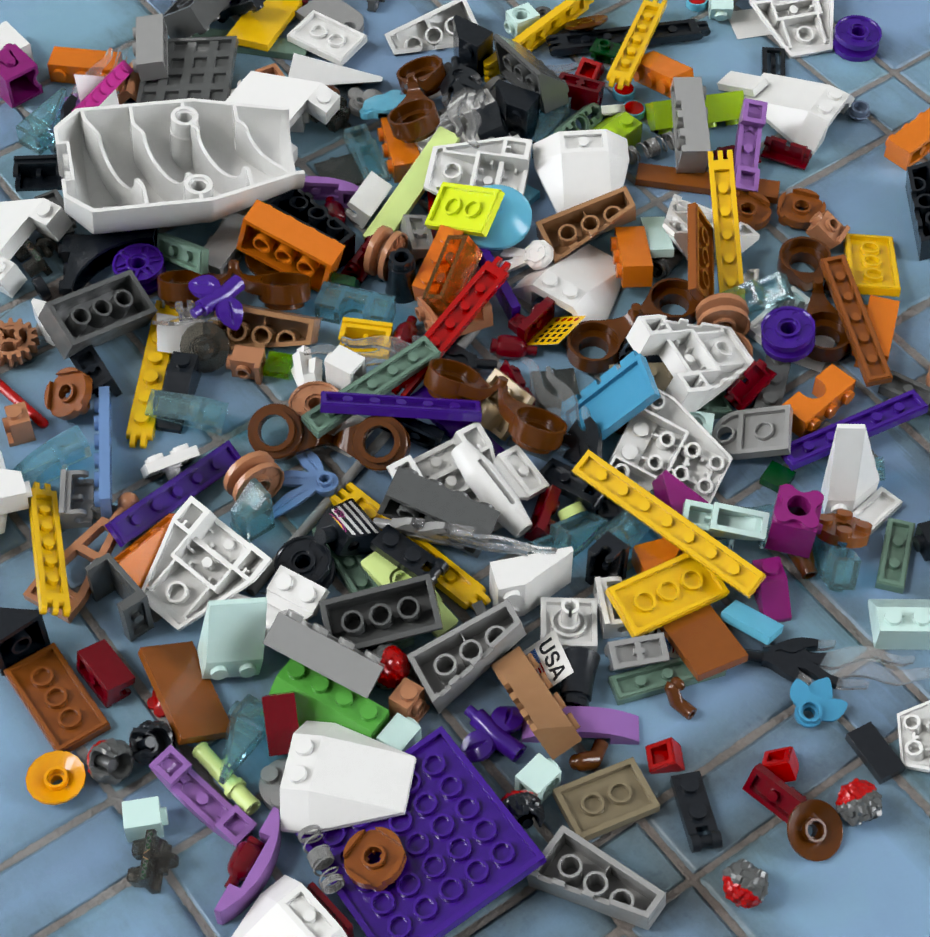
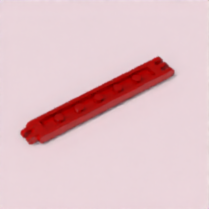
[391,256,511,396]

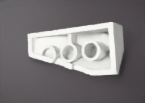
[384,0,478,55]
[288,53,383,86]
[821,424,880,514]

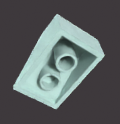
[197,597,267,680]

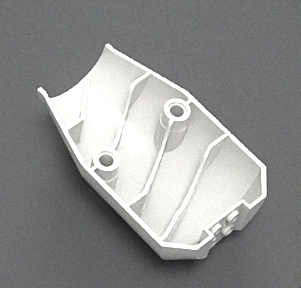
[53,98,305,234]

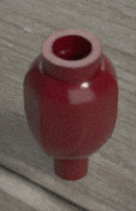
[324,196,346,224]
[391,316,418,353]
[490,334,537,360]
[224,836,265,888]

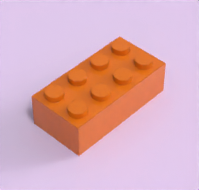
[236,199,345,295]

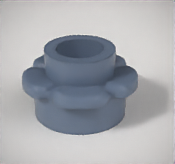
[848,100,871,121]

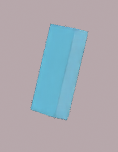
[720,600,784,645]

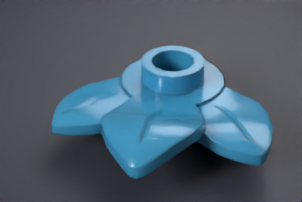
[790,677,848,728]

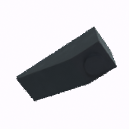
[155,351,202,434]

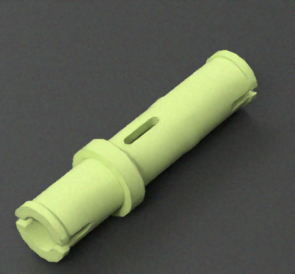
[192,742,261,816]

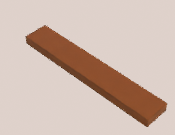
[635,163,780,204]
[819,254,893,387]

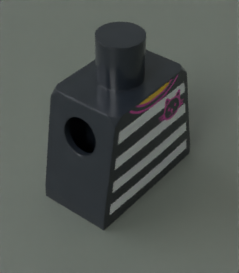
[314,498,381,556]

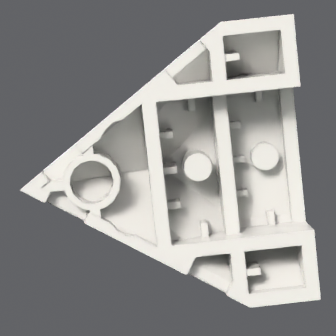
[663,194,760,263]

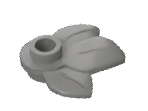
[347,87,383,117]

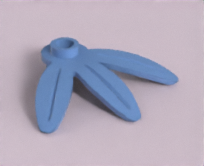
[268,450,339,519]

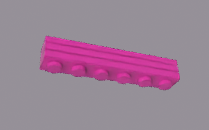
[72,60,134,111]

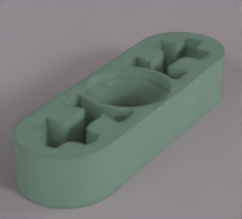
[554,103,603,133]

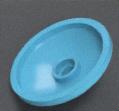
[464,185,532,250]

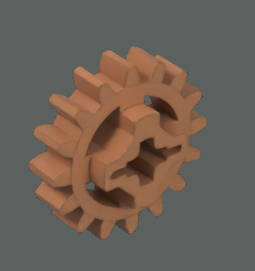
[0,318,40,367]

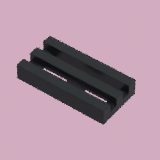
[761,47,785,76]

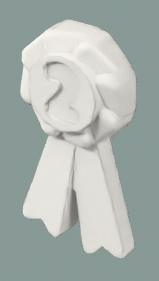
[499,240,554,273]

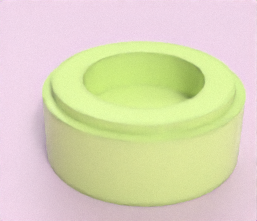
[557,501,586,522]

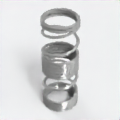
[628,131,675,165]
[297,825,345,894]

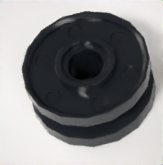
[274,535,336,589]

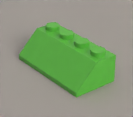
[261,659,390,740]

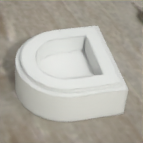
[601,104,625,117]

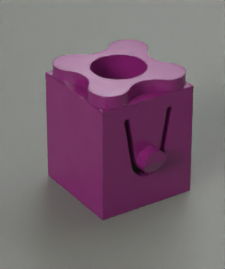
[0,43,43,109]
[765,484,824,558]

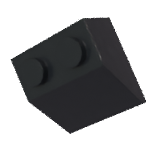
[453,15,493,82]
[496,79,540,139]
[0,607,51,676]

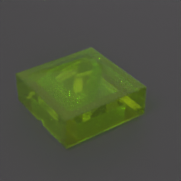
[263,351,294,379]

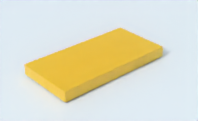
[226,0,302,52]
[843,233,901,297]
[605,553,730,637]

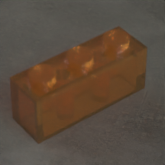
[422,235,483,315]

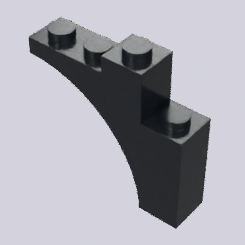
[58,228,159,296]

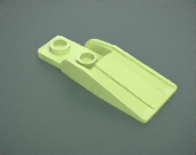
[361,551,458,638]

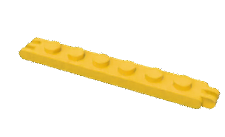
[483,0,595,83]
[606,0,668,90]
[707,149,745,300]
[126,300,182,449]
[28,482,71,617]
[329,482,491,610]

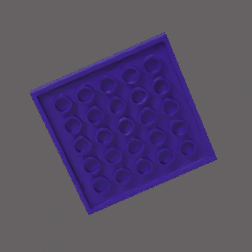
[295,726,547,937]

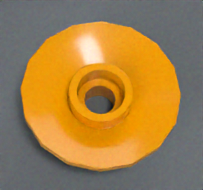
[25,750,86,805]

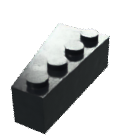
[905,161,930,261]
[265,189,356,268]

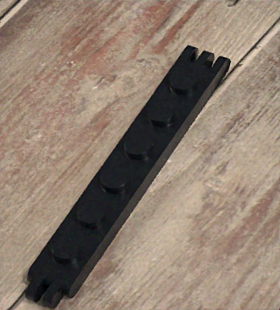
[546,19,711,56]

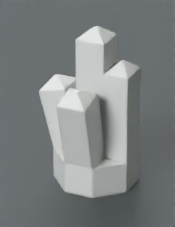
[290,345,323,387]

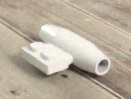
[451,441,550,538]
[230,565,330,637]

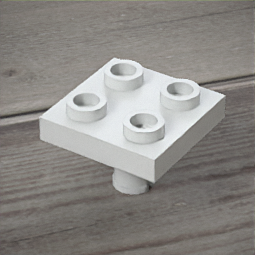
[140,443,200,481]
[540,597,598,652]

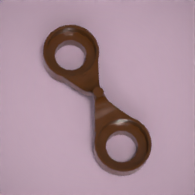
[387,56,447,143]
[777,236,851,362]
[157,260,311,310]
[566,278,698,373]
[423,358,567,454]
[248,403,411,473]

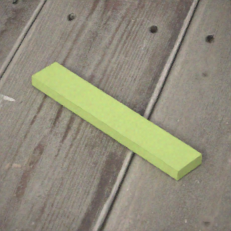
[363,126,461,240]

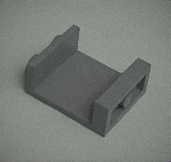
[85,552,154,642]

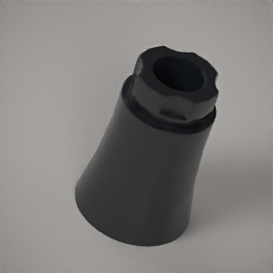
[385,248,416,304]
[560,647,601,706]

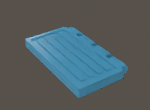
[561,350,661,441]

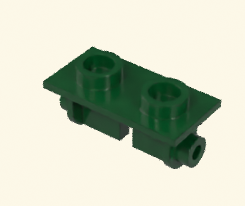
[589,38,622,64]

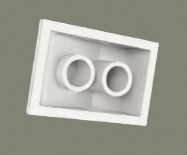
[489,546,574,617]

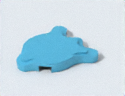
[359,90,406,120]

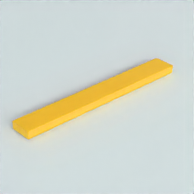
[572,449,766,599]

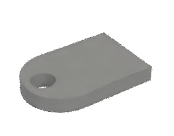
[295,0,364,33]
[712,404,793,460]

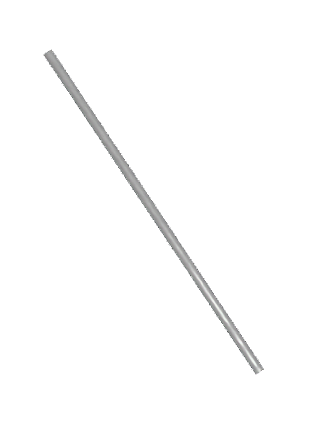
[246,311,494,596]

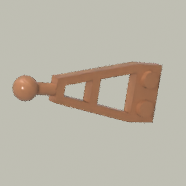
[23,492,139,624]

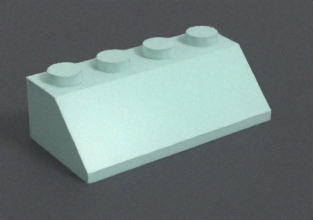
[868,599,930,650]

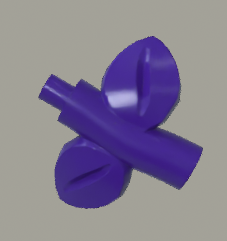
[188,275,245,331]
[460,705,527,763]

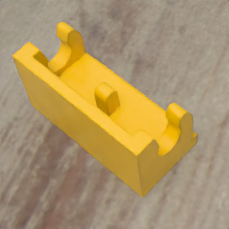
[338,317,393,360]

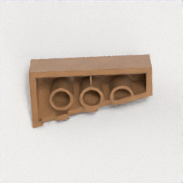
[535,186,636,264]
[209,304,321,352]
[490,646,582,760]

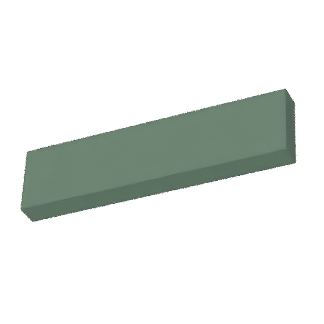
[608,657,726,705]

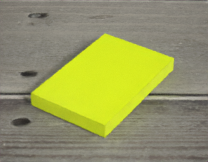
[424,182,505,237]

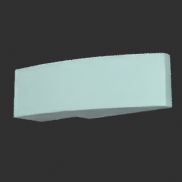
[681,499,770,541]

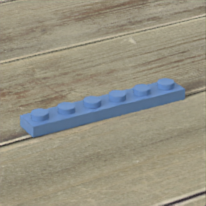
[94,386,113,518]

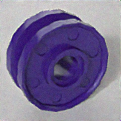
[833,15,882,62]
[112,243,166,295]
[761,306,815,362]

